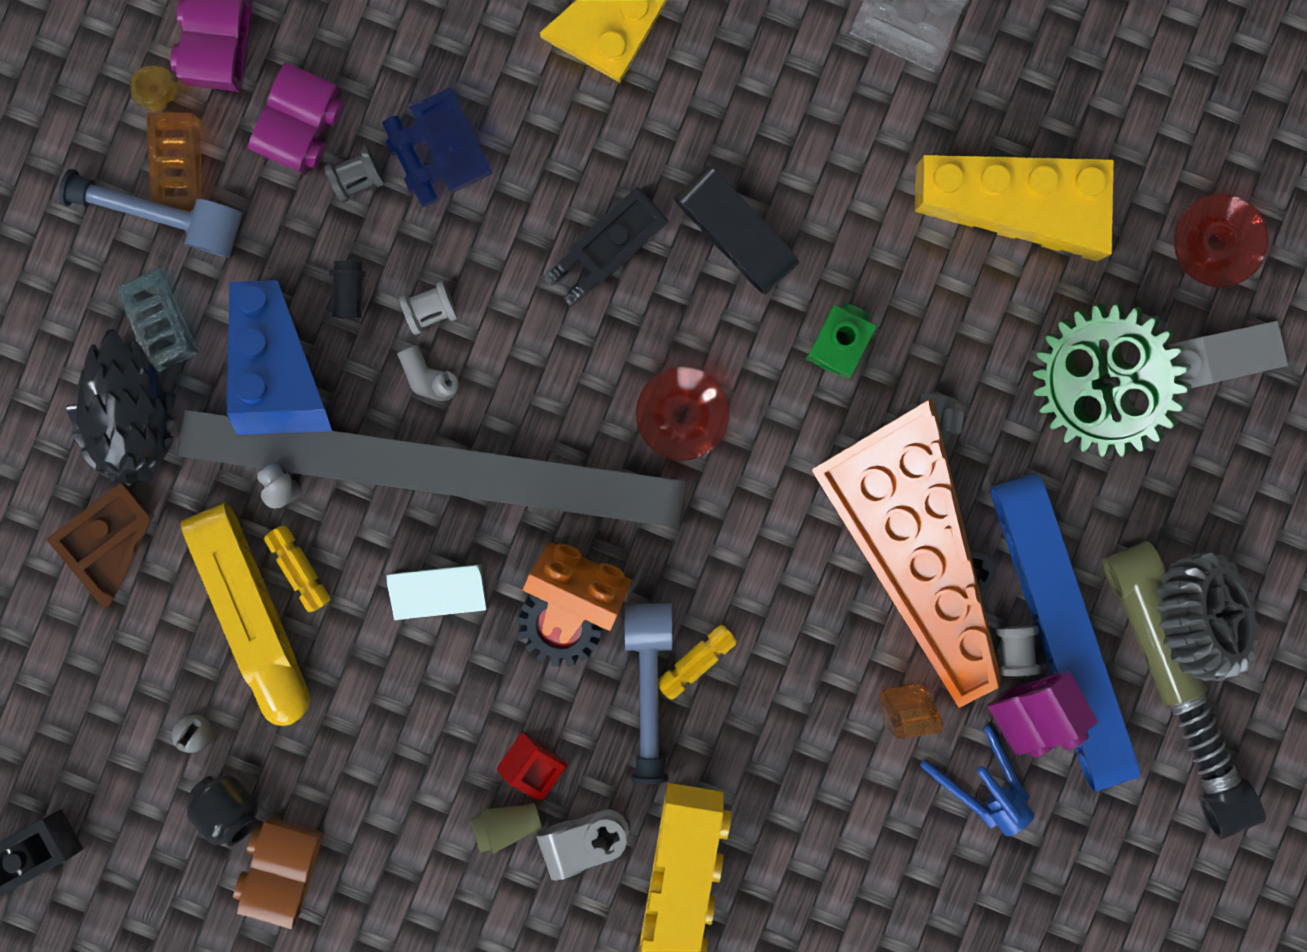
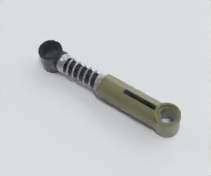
[1102,541,1266,840]

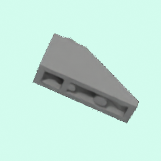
[1169,321,1288,388]

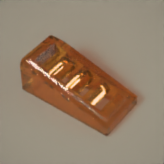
[147,113,201,212]
[879,684,944,739]

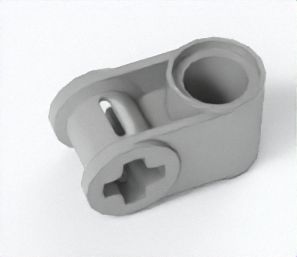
[536,809,629,881]

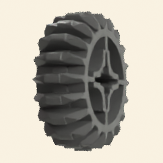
[1156,552,1260,681]

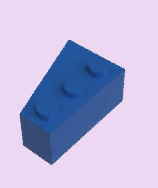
[227,280,332,435]

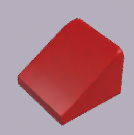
[497,733,568,803]

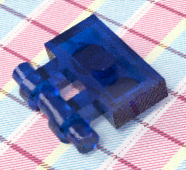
[382,87,493,207]

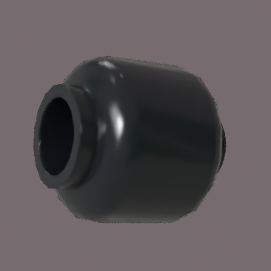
[187,775,258,846]

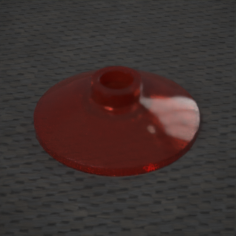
[1174,194,1268,287]
[636,367,729,461]

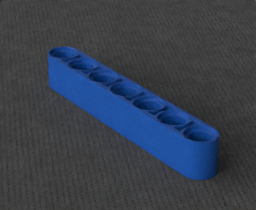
[991,472,1140,792]

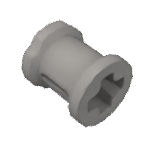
[399,280,458,335]
[996,625,1042,676]

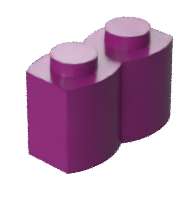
[170,0,252,92]
[247,62,345,176]
[987,671,1098,758]

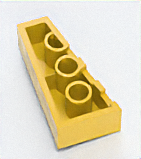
[915,155,1114,262]
[638,783,731,952]

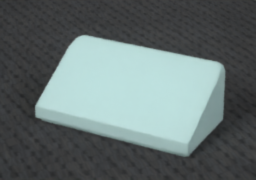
[386,564,487,620]

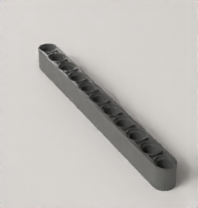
[177,410,686,528]

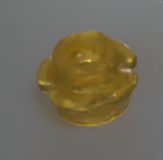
[131,66,177,112]

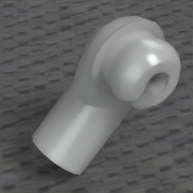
[397,346,459,401]
[257,462,301,509]

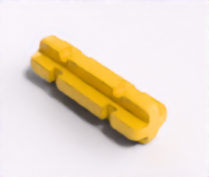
[264,526,330,612]
[658,625,737,700]

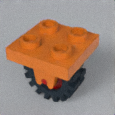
[517,541,633,667]

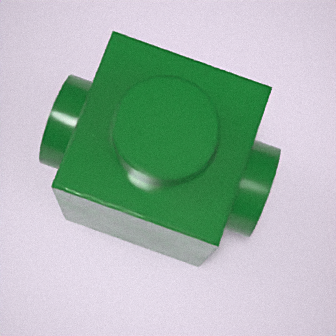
[805,303,877,380]

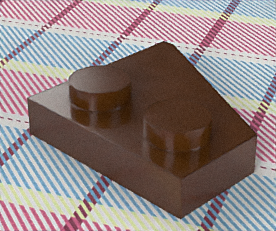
[46,481,154,609]

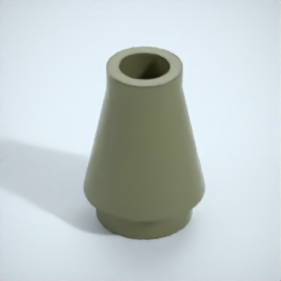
[470,803,542,855]

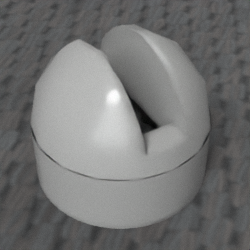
[171,714,212,753]

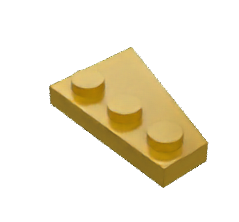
[540,0,668,83]

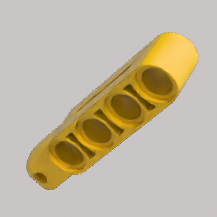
[181,502,310,726]

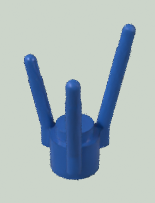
[920,725,1035,836]

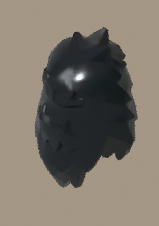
[66,329,176,486]

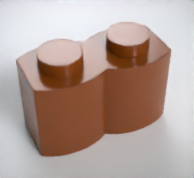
[233,817,324,929]

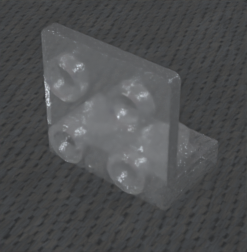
[850,0,966,72]

